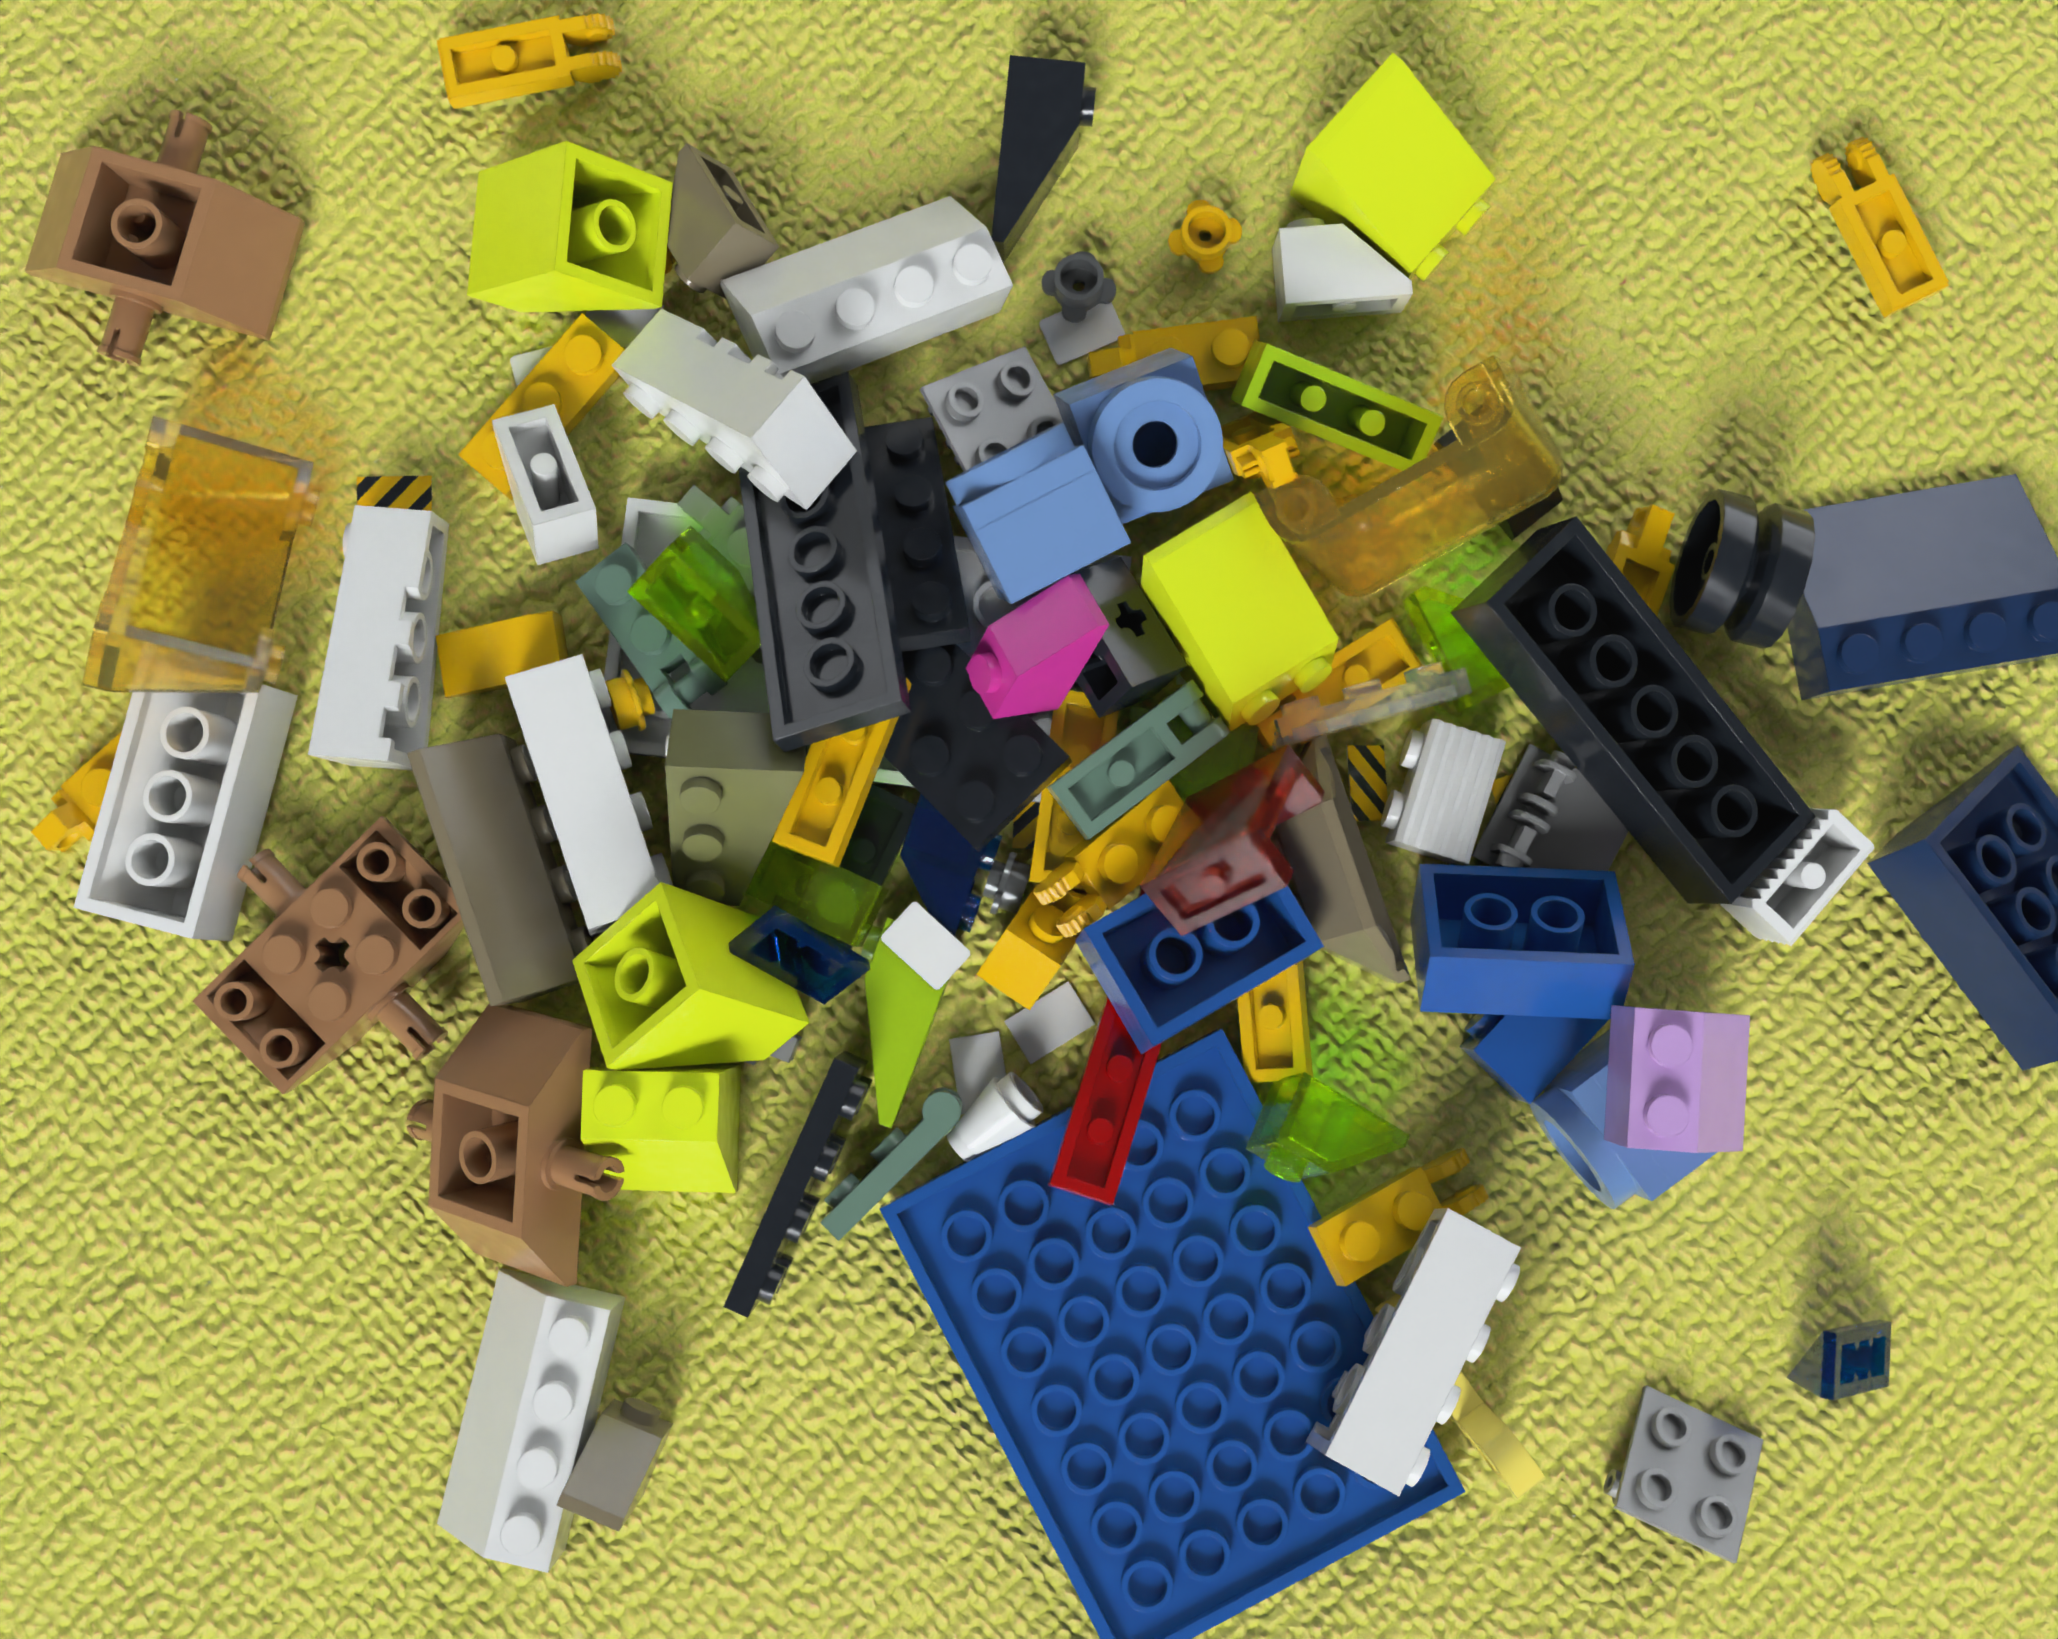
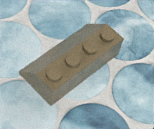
[407,734,593,1006]

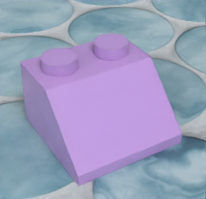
[1604,1005,1750,1153]

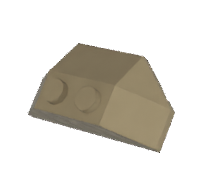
[1262,734,1411,983]

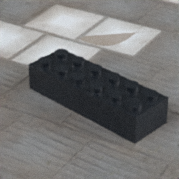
[1450,516,1816,904]

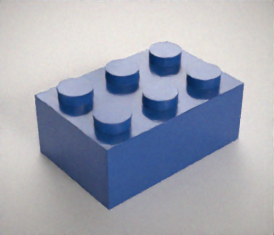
[1075,832,1324,1054]
[1410,864,1635,1019]

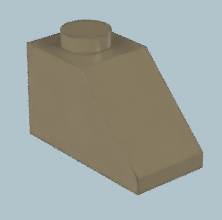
[667,143,779,299]
[556,1398,673,1531]

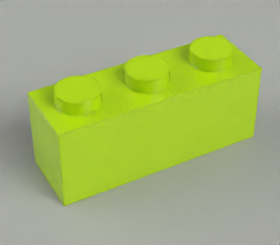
[1230,339,1444,477]

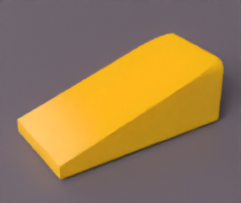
[435,610,568,698]

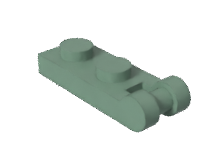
[575,542,728,720]
[1046,679,1231,840]
[820,1087,963,1241]

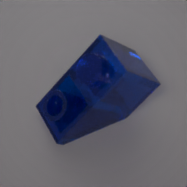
[900,794,1003,937]

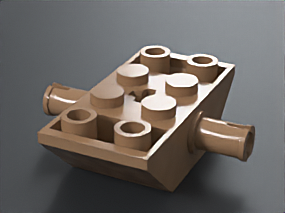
[25,110,305,367]
[193,816,464,1094]
[407,1004,625,1287]

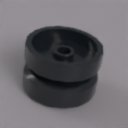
[1669,489,1815,648]

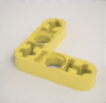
[1375,1293,1545,1498]

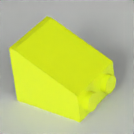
[1290,53,1496,282]
[467,141,673,313]
[1140,491,1339,731]
[572,882,810,1070]
[580,1063,741,1193]

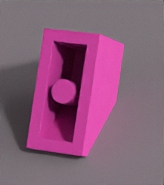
[966,574,1110,719]

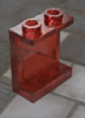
[1140,745,1325,936]

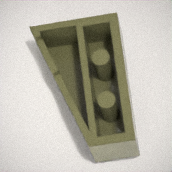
[665,709,806,906]

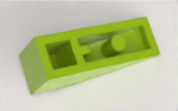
[859,918,950,1129]

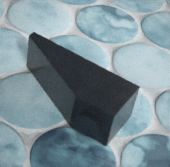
[991,55,1096,263]

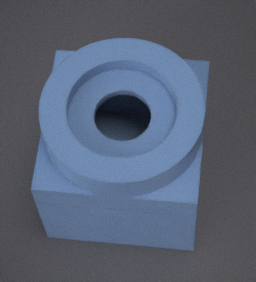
[1053,348,1234,524]
[945,422,1131,604]
[1530,1029,1717,1209]

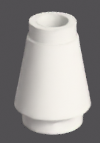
[947,1072,1043,1162]

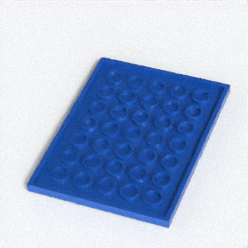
[880,1027,1466,1639]

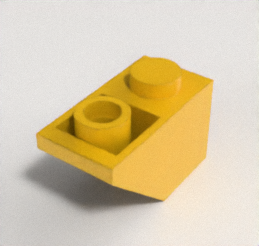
[976,883,1087,1010]

